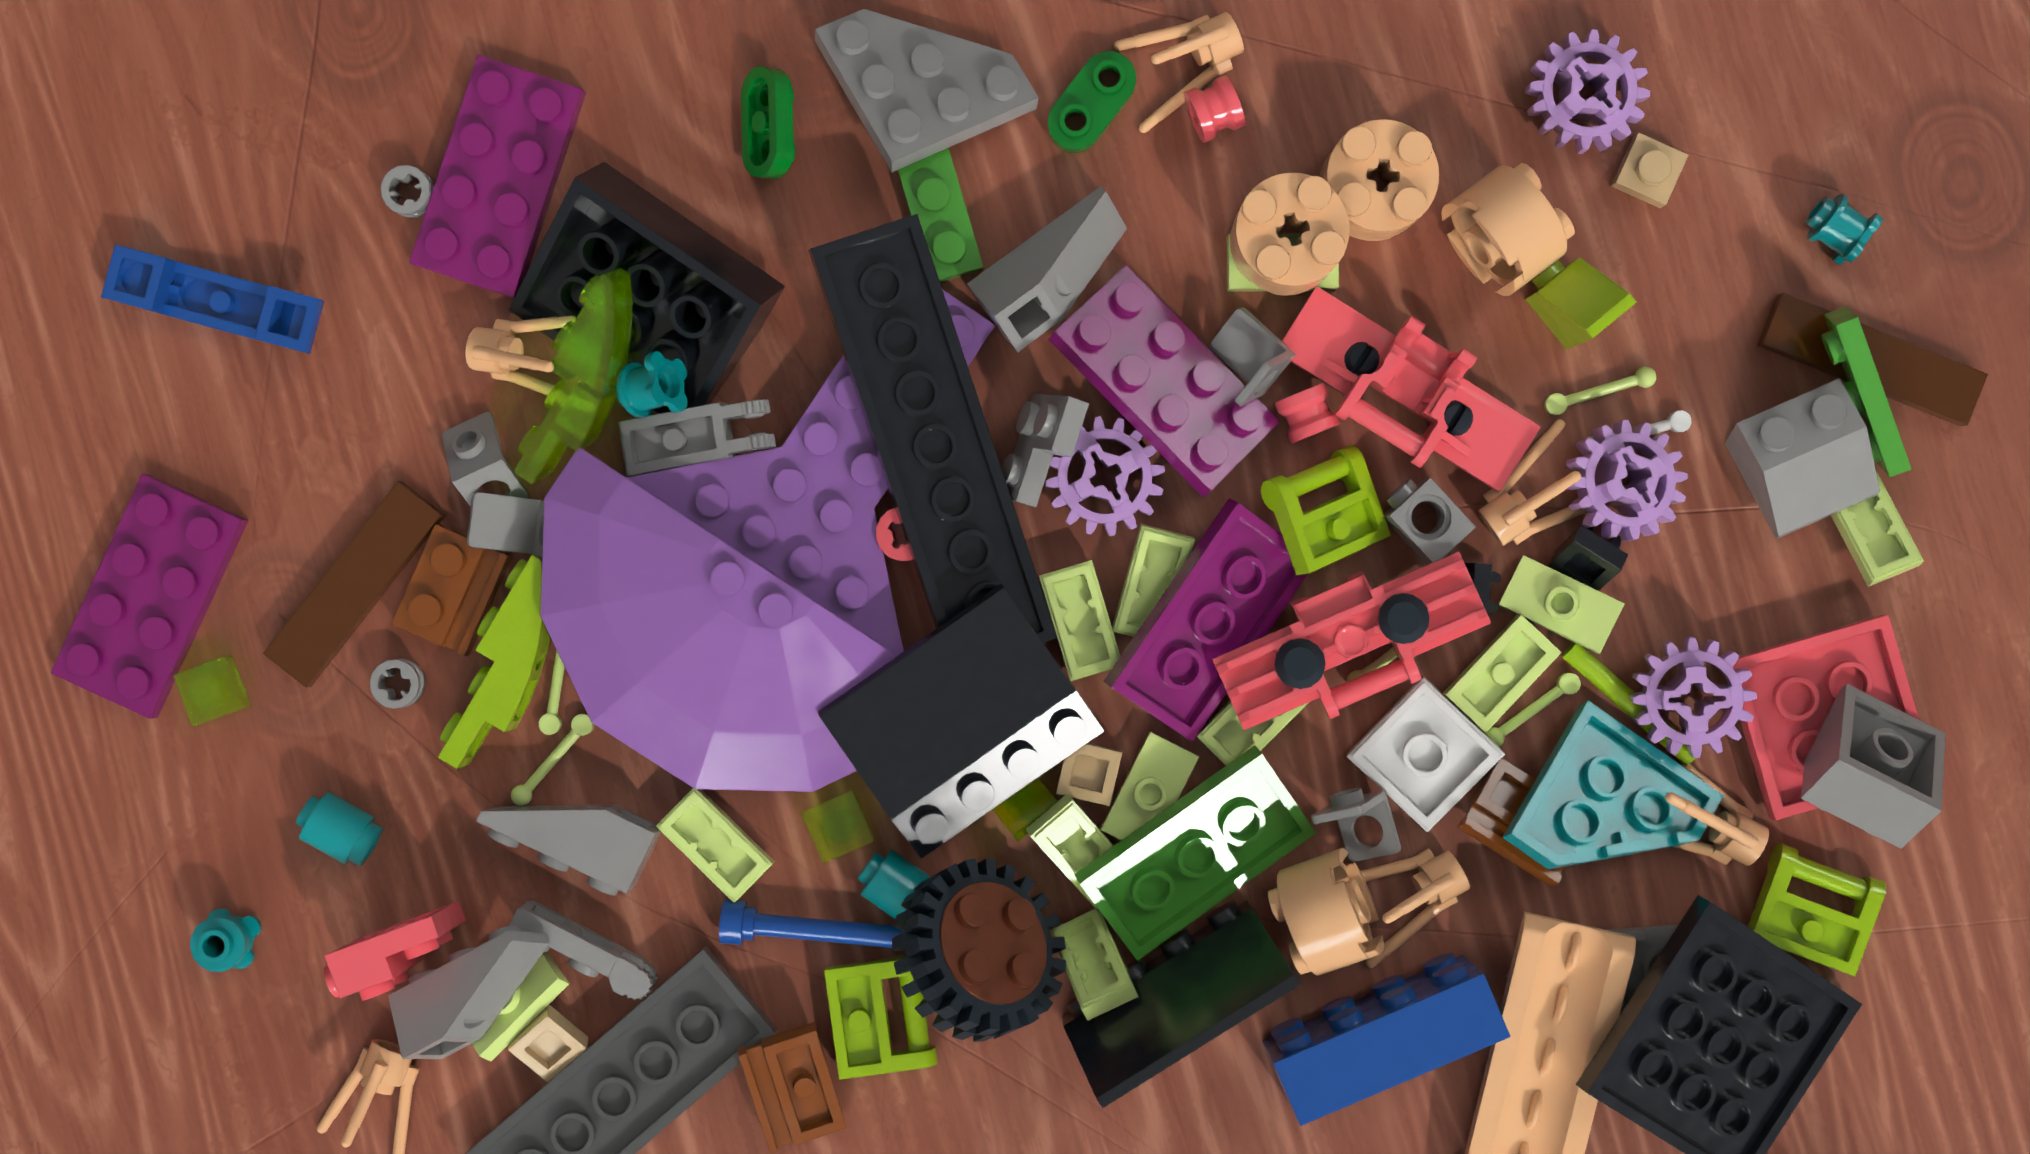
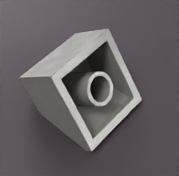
[1725,378,1880,539]
[1801,683,1946,849]

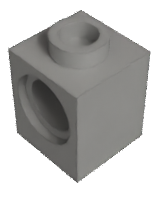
[1384,478,1476,565]

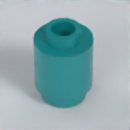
[295,791,384,867]
[857,849,931,919]

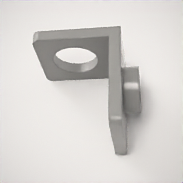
[1210,307,1296,407]
[442,412,529,507]
[467,492,544,557]
[1311,788,1401,862]

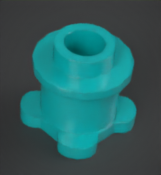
[1805,194,1883,265]
[616,351,688,417]
[190,908,262,972]

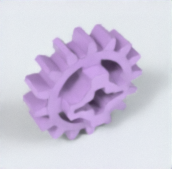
[1525,29,1650,154]
[1045,416,1165,536]
[1566,420,1688,541]
[1629,636,1757,758]

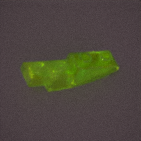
[514,268,633,484]

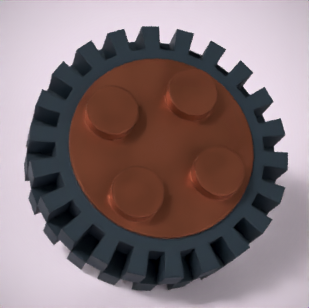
[892,858,1066,1042]

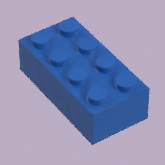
[1262,953,1511,1126]

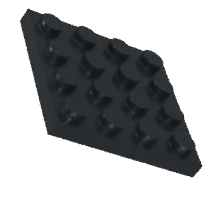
[1576,895,1862,1154]

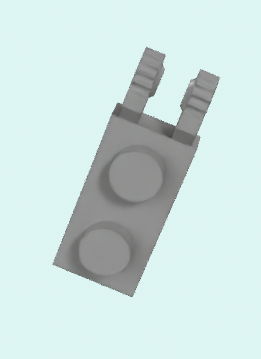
[618,399,776,477]
[509,899,658,1001]

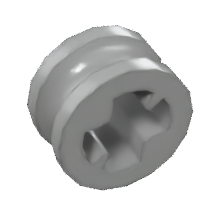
[381,165,435,218]
[370,658,426,709]

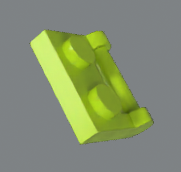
[1261,445,1391,575]
[1747,843,1886,976]
[824,954,938,1080]

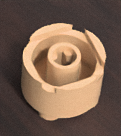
[1320,119,1439,241]
[1441,163,1575,296]
[1230,172,1350,296]
[1268,848,1384,976]

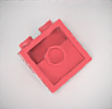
[324,901,466,1001]

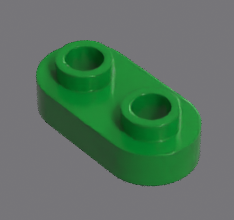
[1048,51,1136,153]
[741,66,795,179]

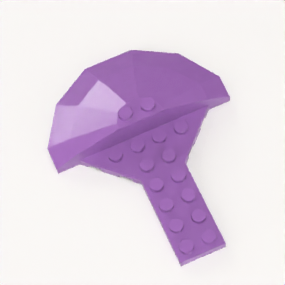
[540,289,995,792]

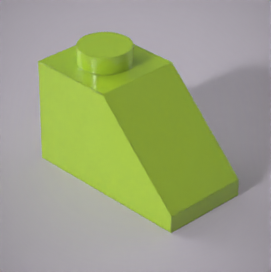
[1525,257,1637,350]

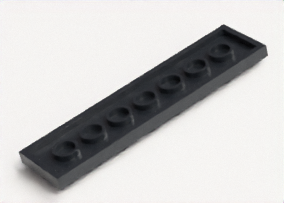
[808,214,1057,643]

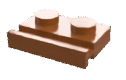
[391,524,512,656]
[1457,758,1564,886]
[737,1022,847,1154]

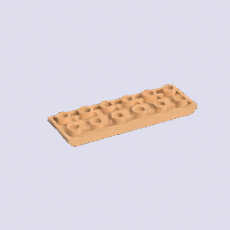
[1464,911,1636,1154]

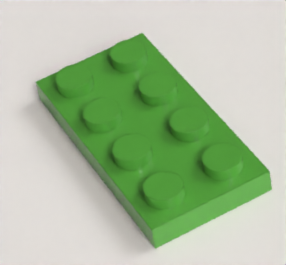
[1074,746,1316,961]

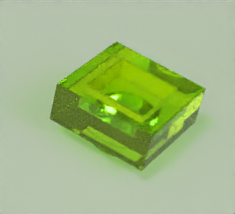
[173,656,251,727]
[992,778,1057,842]
[801,789,875,864]

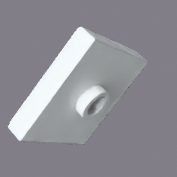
[1347,676,1505,832]

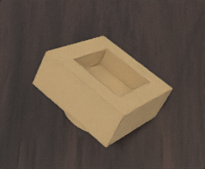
[1611,132,1689,208]
[1056,743,1122,806]
[508,1005,588,1082]

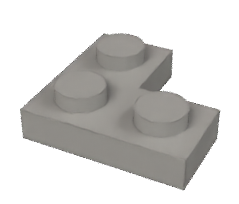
[1001,393,1089,507]

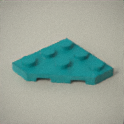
[1502,700,1724,870]

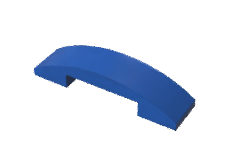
[101,244,324,354]

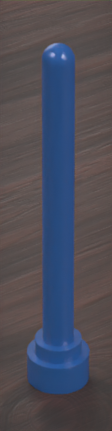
[719,899,905,948]

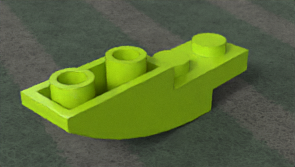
[438,555,550,769]

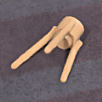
[1114,12,1244,133]
[465,315,598,411]
[1477,419,1587,546]
[1665,764,1769,866]
[1360,848,1470,968]
[317,1039,420,1154]

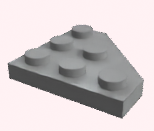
[815,9,1039,173]

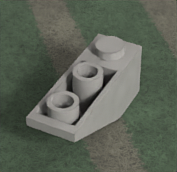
[967,186,1127,353]
[476,804,662,896]
[388,925,550,1059]

